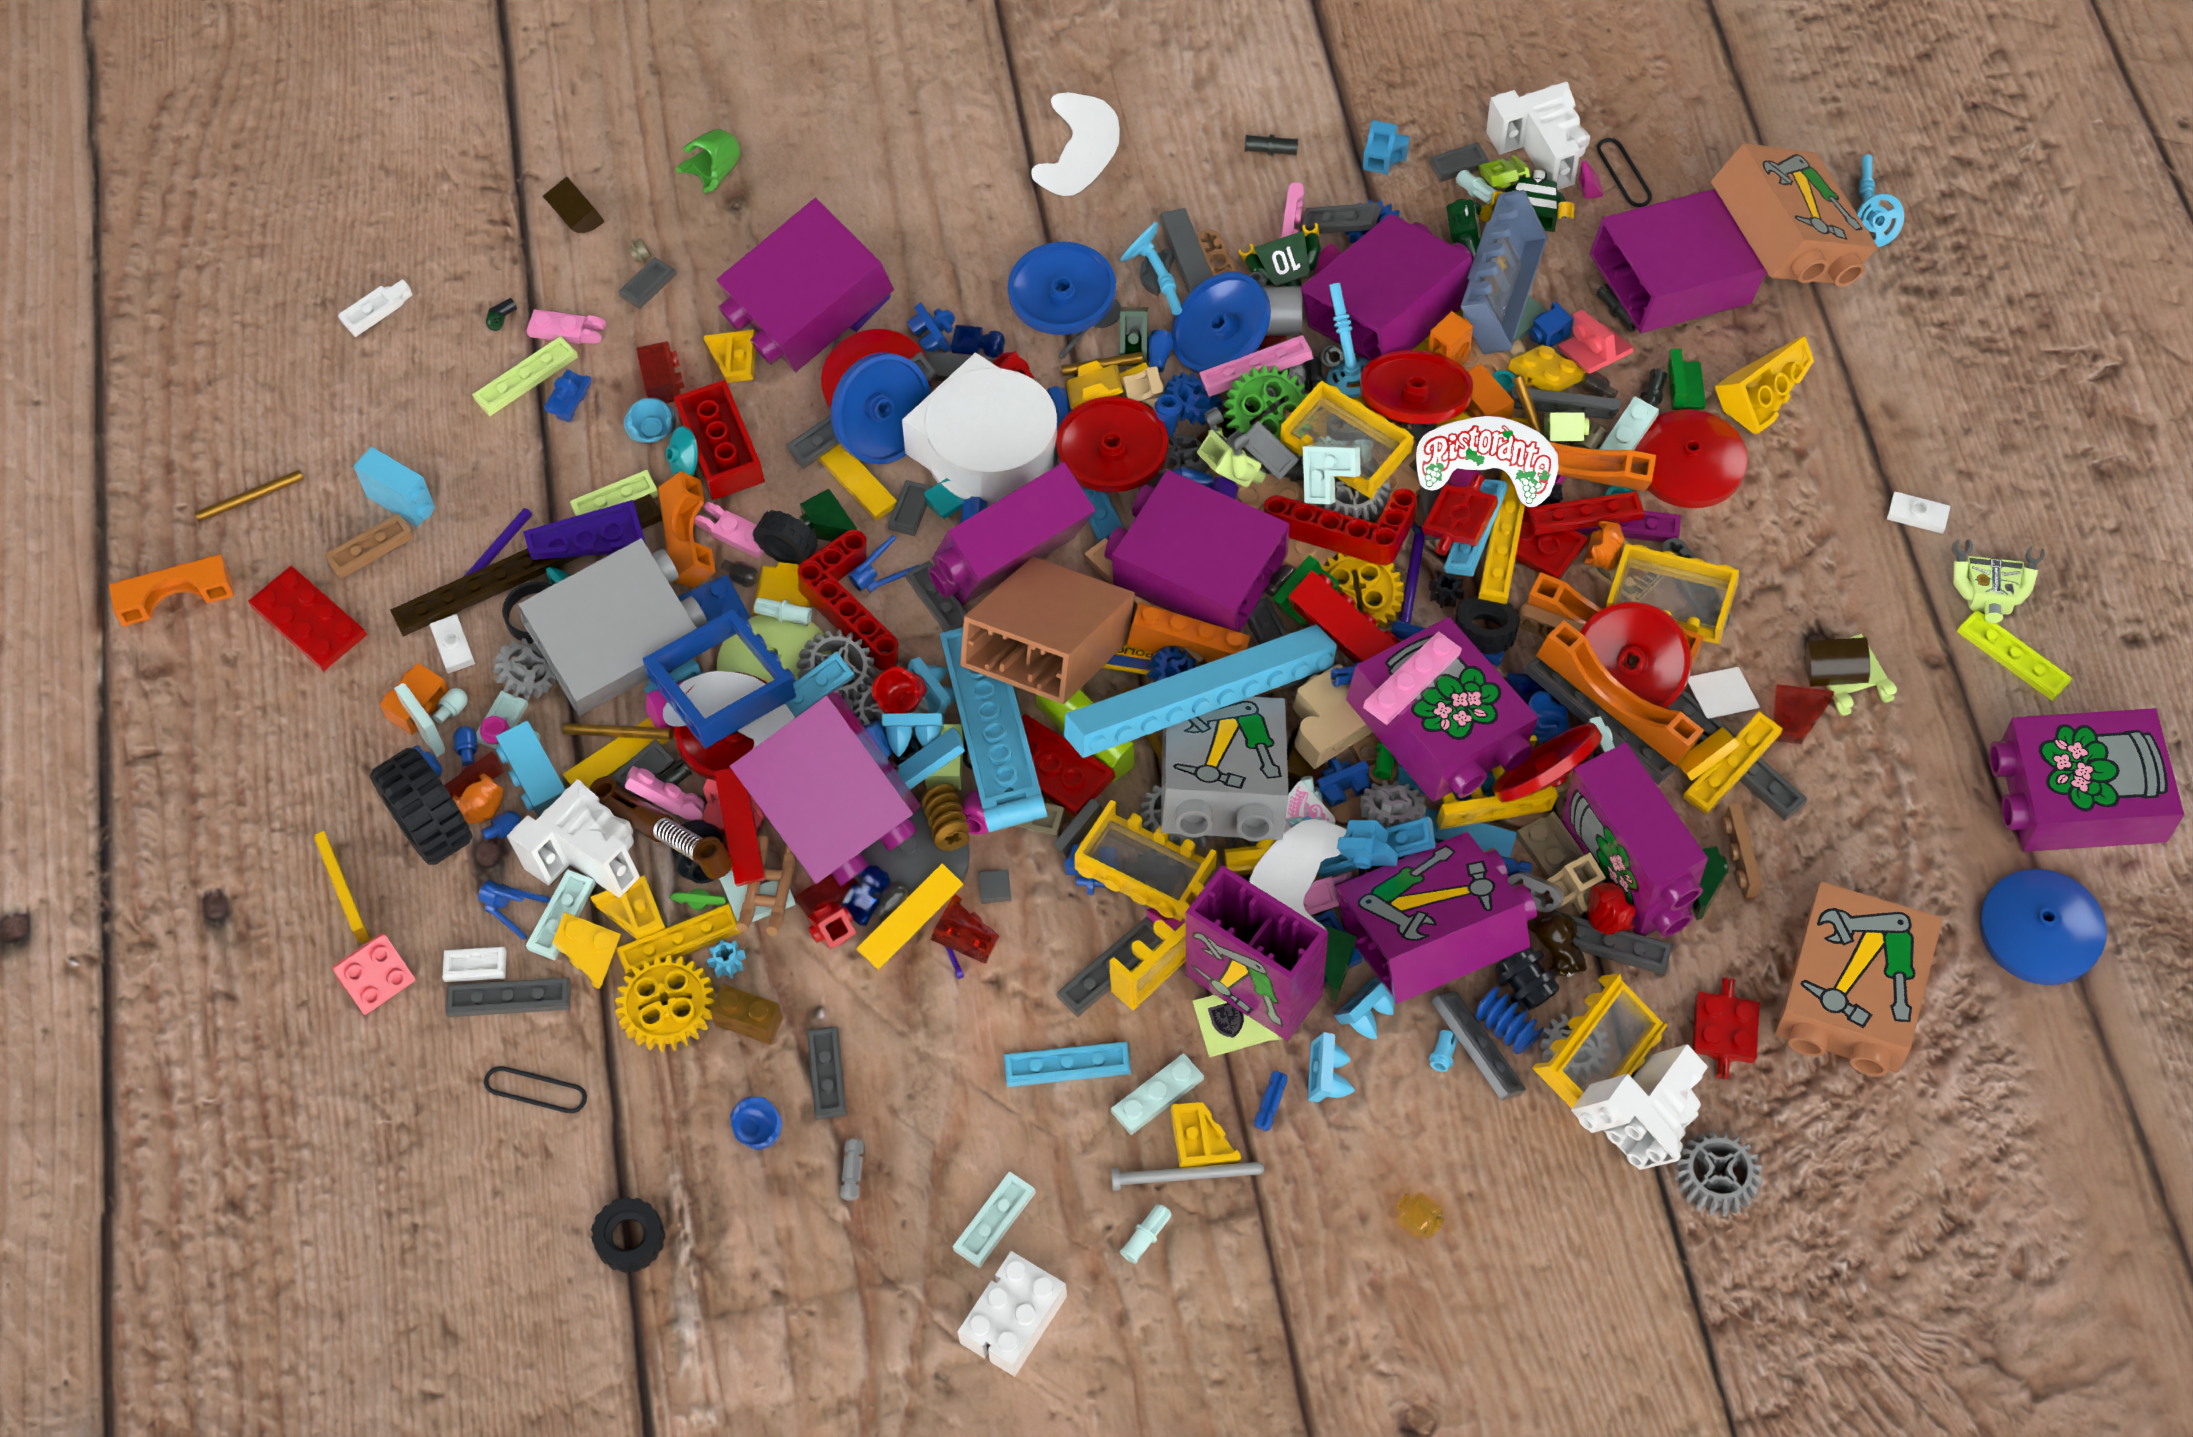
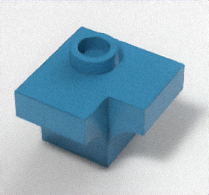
[1363,120,1410,175]
[1337,820,1398,869]

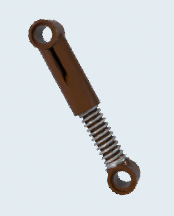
[589,776,733,879]

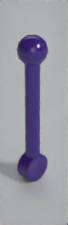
[935,924,964,979]

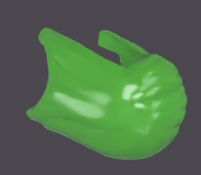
[676,129,741,194]

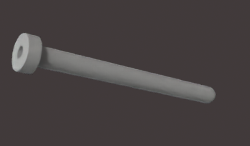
[1111,1162,1264,1191]

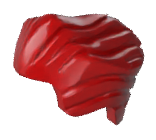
[872,666,927,714]
[1588,882,1636,935]

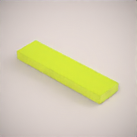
[1957,609,2073,702]

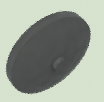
[854,800,970,911]

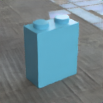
[353,446,435,527]

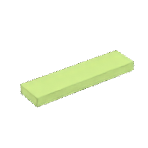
[472,336,578,416]

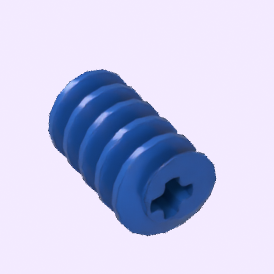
[1476,986,1544,1054]

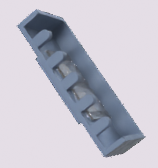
[1461,189,1548,354]

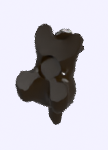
[1527,913,1587,977]

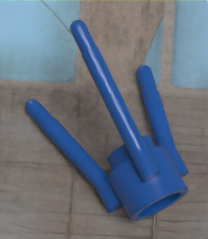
[847,535,920,593]
[478,880,551,940]

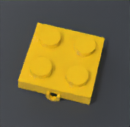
[1508,345,1585,392]

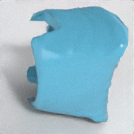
[624,398,676,443]

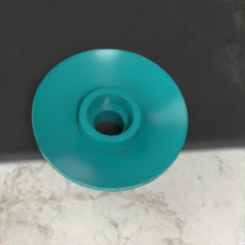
[665,426,698,476]

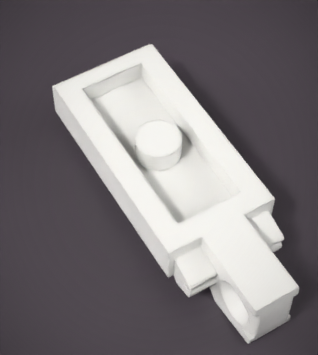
[338,279,413,337]

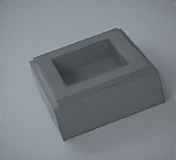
[978,869,1012,904]

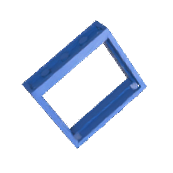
[642,609,796,749]

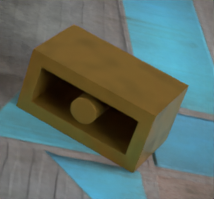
[710,984,783,1045]

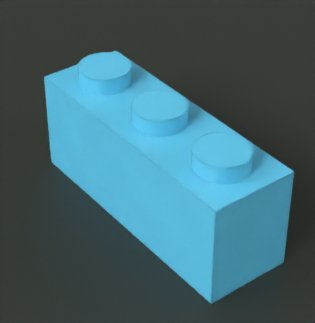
[495,720,565,818]

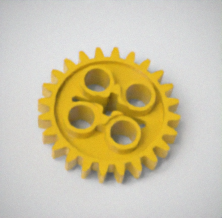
[1320,553,1404,629]
[615,955,716,1052]

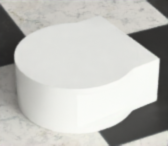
[902,352,1057,506]

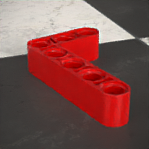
[1264,488,1417,565]
[798,530,899,671]

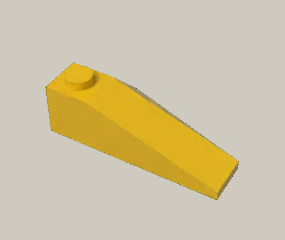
[1714,336,1814,434]

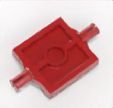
[1422,473,1499,555]
[1692,977,1760,1079]

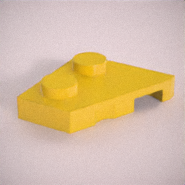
[704,329,756,383]
[590,875,665,940]
[552,912,621,989]
[1170,1102,1241,1168]

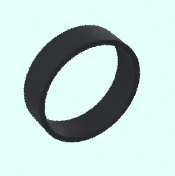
[502,581,552,644]

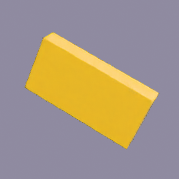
[1677,727,1740,781]

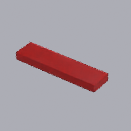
[1526,491,1645,536]
[714,768,766,887]

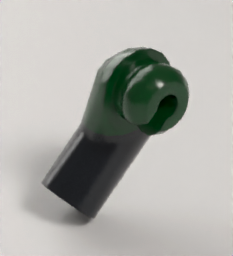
[486,298,517,331]

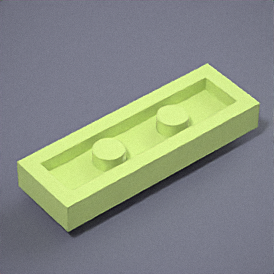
[570,470,659,516]

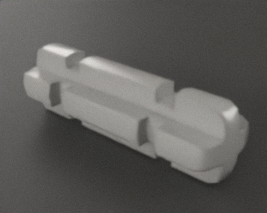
[840,1138,864,1201]

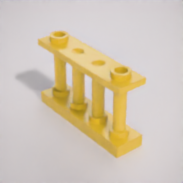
[1436,735,1558,830]

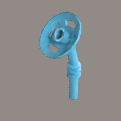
[1856,154,1904,247]
[1120,221,1182,315]
[1326,283,1371,398]

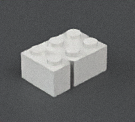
[958,1251,1067,1377]

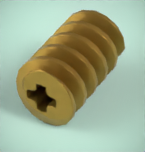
[921,783,970,851]

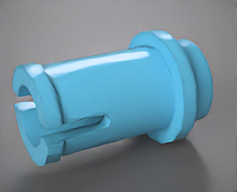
[1429,1030,1458,1072]

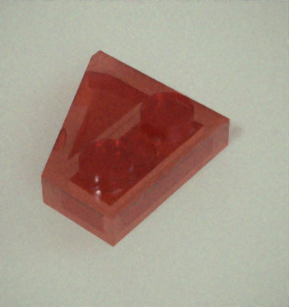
[1773,684,1834,744]
[930,894,999,964]

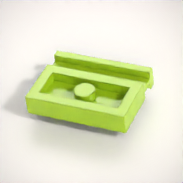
[1478,155,1530,188]

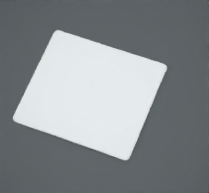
[1688,667,1760,719]

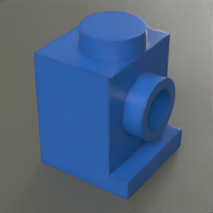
[1528,301,1573,347]

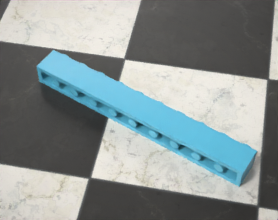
[1064,624,1337,758]

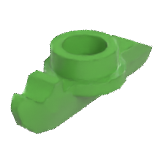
[669,889,726,911]

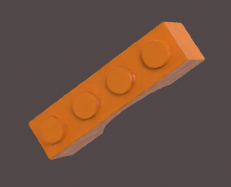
[658,471,716,589]
[109,554,234,627]
[1126,602,1250,663]

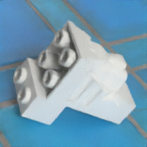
[1486,81,1590,190]
[507,779,640,898]
[1571,1044,1708,1170]

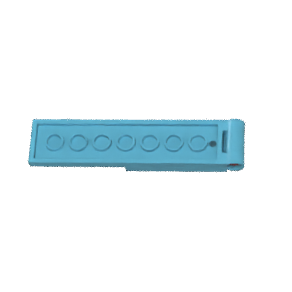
[940,627,1048,833]

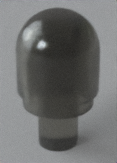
[1581,371,1618,398]
[721,559,759,588]
[1265,564,1297,597]
[873,881,909,920]

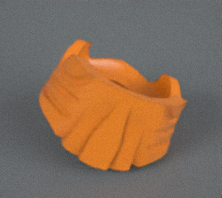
[1584,521,1624,571]
[452,774,504,824]

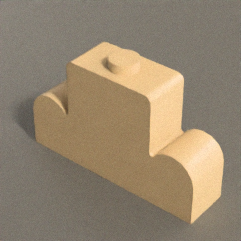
[1292,664,1373,769]

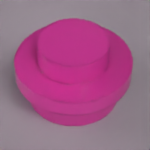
[480,716,510,745]

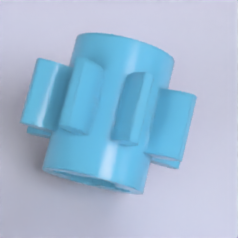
[707,939,746,979]

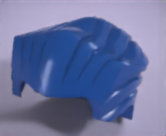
[1528,691,1569,743]
[730,1096,782,1150]

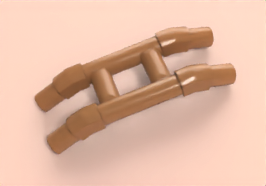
[736,835,797,936]

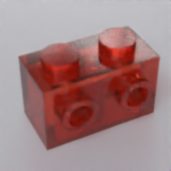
[636,341,685,403]

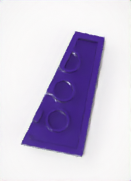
[523,500,647,560]

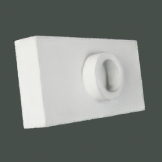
[1887,491,1951,534]
[430,614,475,674]
[442,947,507,982]

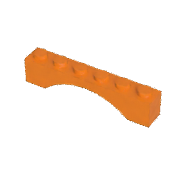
[1548,441,1656,492]
[1527,572,1704,670]
[1536,620,1704,766]

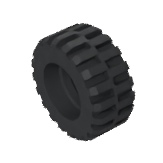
[370,748,473,865]

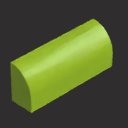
[1036,689,1135,783]

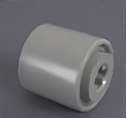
[1263,286,1303,336]

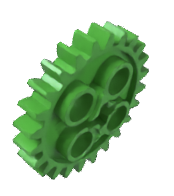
[1223,365,1314,449]

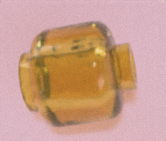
[1395,1191,1445,1240]

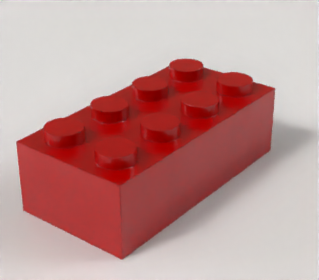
[673,380,765,501]
[1288,571,1400,664]

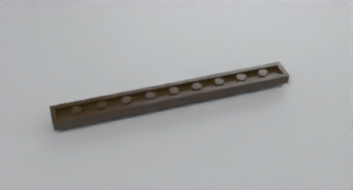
[390,494,663,637]

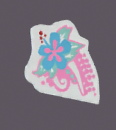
[1283,780,1335,834]

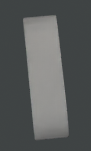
[1508,872,1564,912]

